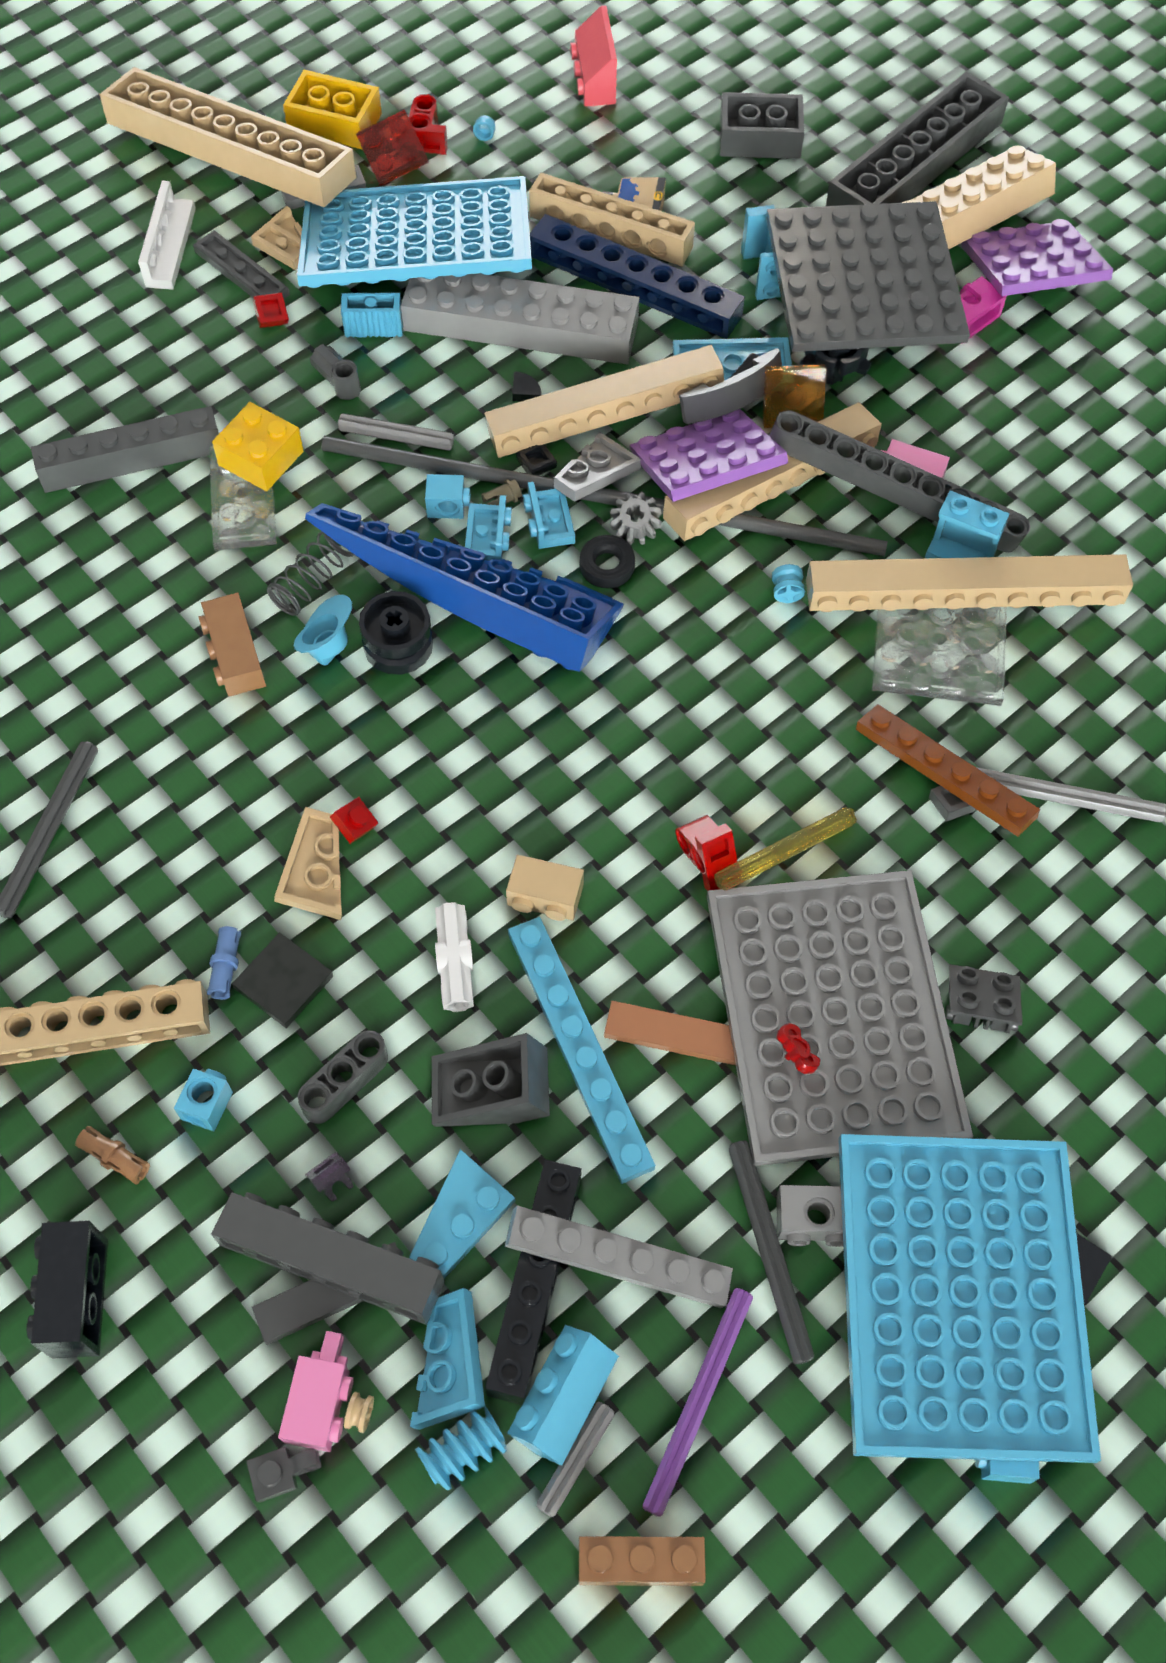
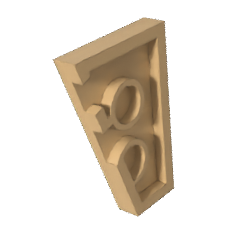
[274,807,342,920]

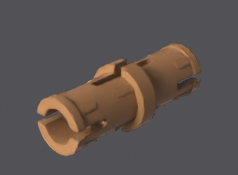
[75,1126,150,1184]

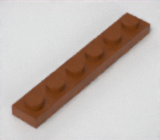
[856,704,1040,837]

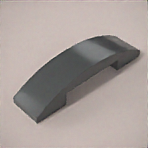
[679,348,783,424]

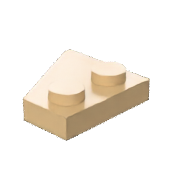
[251,206,302,270]

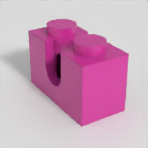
[960,276,1007,344]

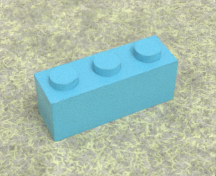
[507,1325,619,1466]

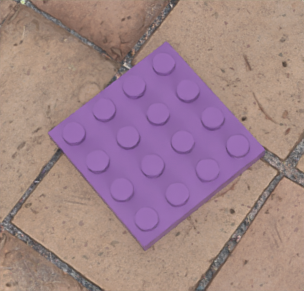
[961,219,1113,296]
[630,409,788,502]

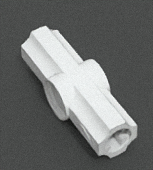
[435,902,474,1012]

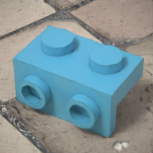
[523,481,575,549]
[465,495,512,561]

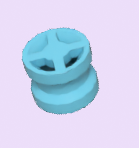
[772,564,805,603]

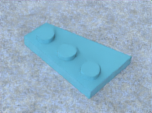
[409,1149,515,1279]
[410,1288,485,1430]

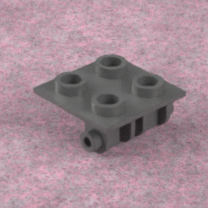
[945,964,1022,1034]

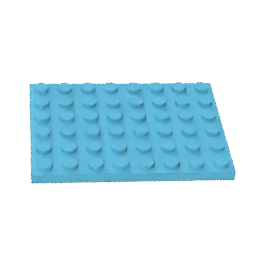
[297,176,532,288]
[838,1134,1101,1463]

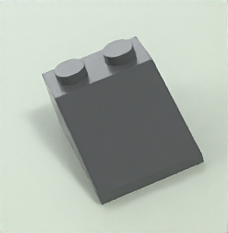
[432,1033,550,1127]

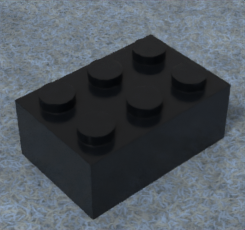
[27,1221,108,1359]

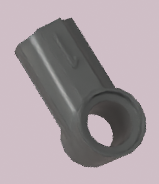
[310,344,361,400]

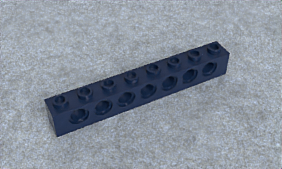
[530,214,745,339]

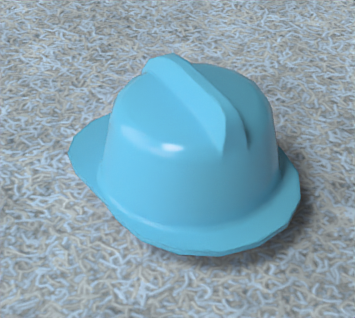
[294,594,352,665]

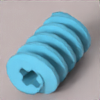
[415,1406,507,1490]

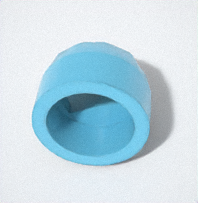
[473,115,496,141]

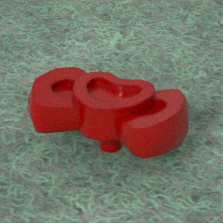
[776,1023,821,1074]

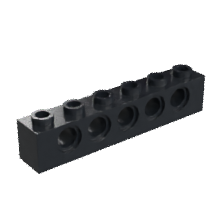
[485,1160,582,1405]

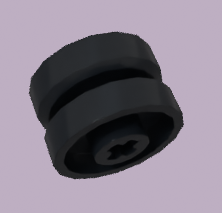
[359,591,433,675]

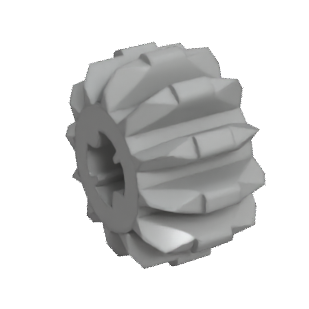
[610,491,662,545]

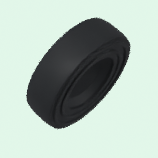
[579,535,635,588]

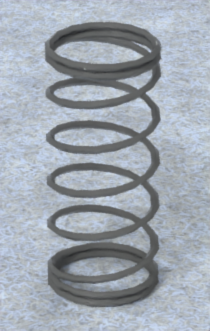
[267,532,354,616]

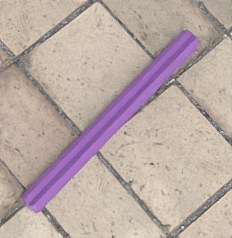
[643,1288,753,1517]

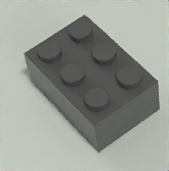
[720,92,804,159]

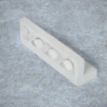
[138,181,196,290]

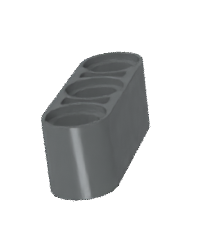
[297,1030,388,1124]

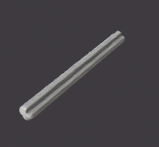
[976,767,1166,822]

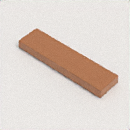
[604,1001,736,1066]

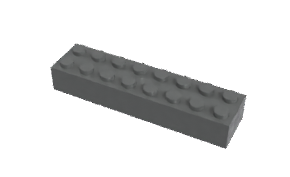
[826,71,1009,206]

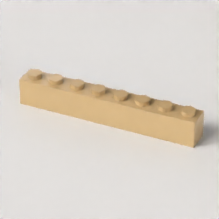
[484,345,724,458]
[663,402,882,542]

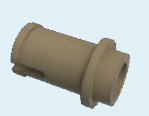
[481,479,522,505]

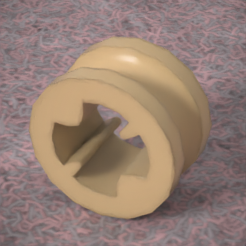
[344,1392,374,1433]

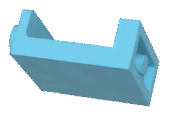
[741,205,781,300]
[924,490,1010,559]

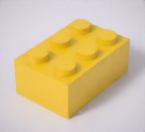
[283,70,382,149]

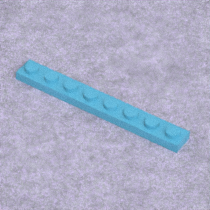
[508,917,656,1184]

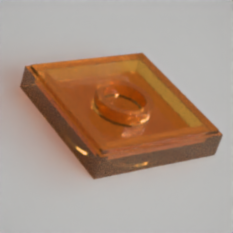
[763,365,826,428]

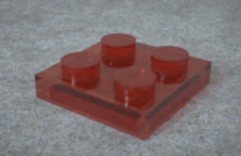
[356,109,429,186]

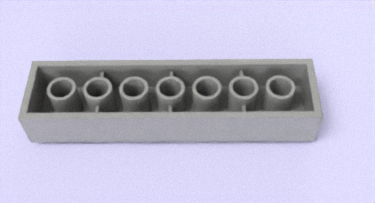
[401,273,639,365]

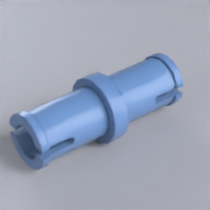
[207,926,241,1000]

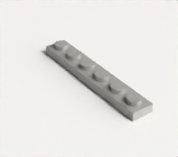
[505,1206,733,1308]

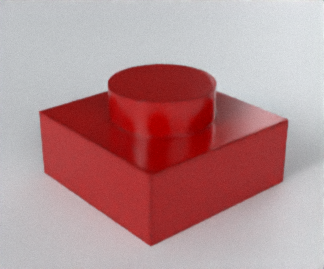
[253,293,289,328]
[330,797,379,844]

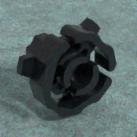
[800,348,872,385]

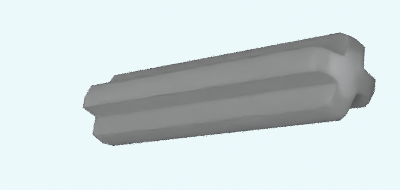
[537,1402,614,1517]

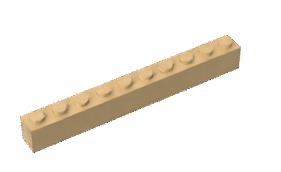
[806,554,1133,612]

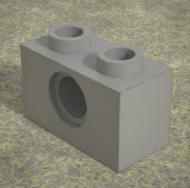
[776,1185,843,1247]

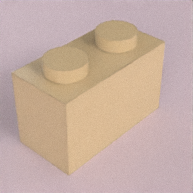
[506,854,584,921]

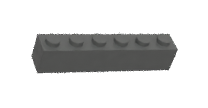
[31,406,219,493]
[211,1192,445,1325]

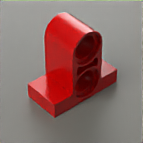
[391,94,448,155]
[675,815,741,891]

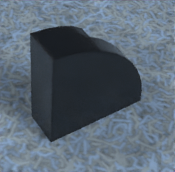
[512,371,542,401]

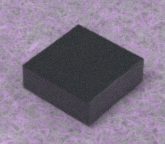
[516,444,557,476]

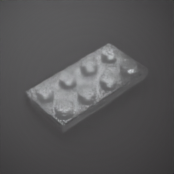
[209,446,277,550]

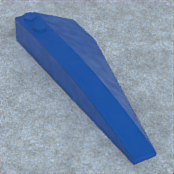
[305,503,624,672]

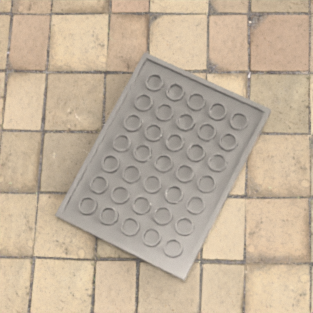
[707,870,973,1166]

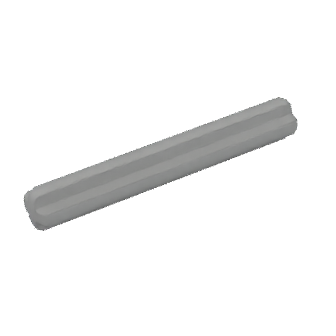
[338,413,454,451]

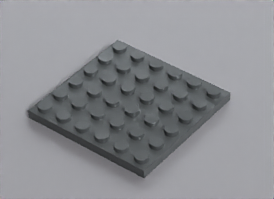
[766,201,970,352]

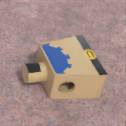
[602,177,666,211]

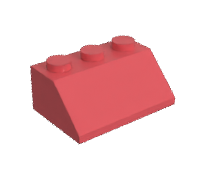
[570,5,617,107]

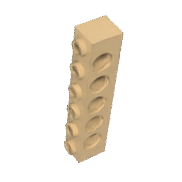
[529,173,695,266]
[0,979,210,1066]

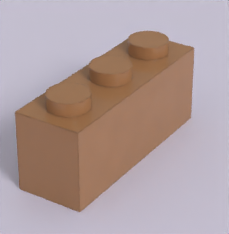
[198,593,266,697]
[579,1536,706,1586]

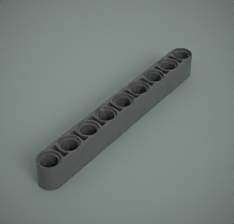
[769,411,1030,553]

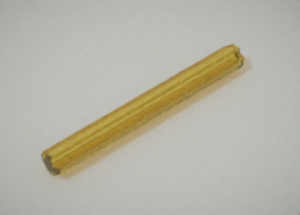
[714,807,857,891]

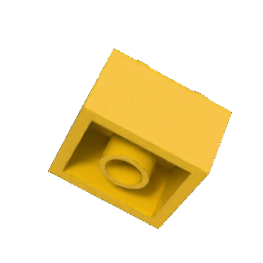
[212,402,304,492]

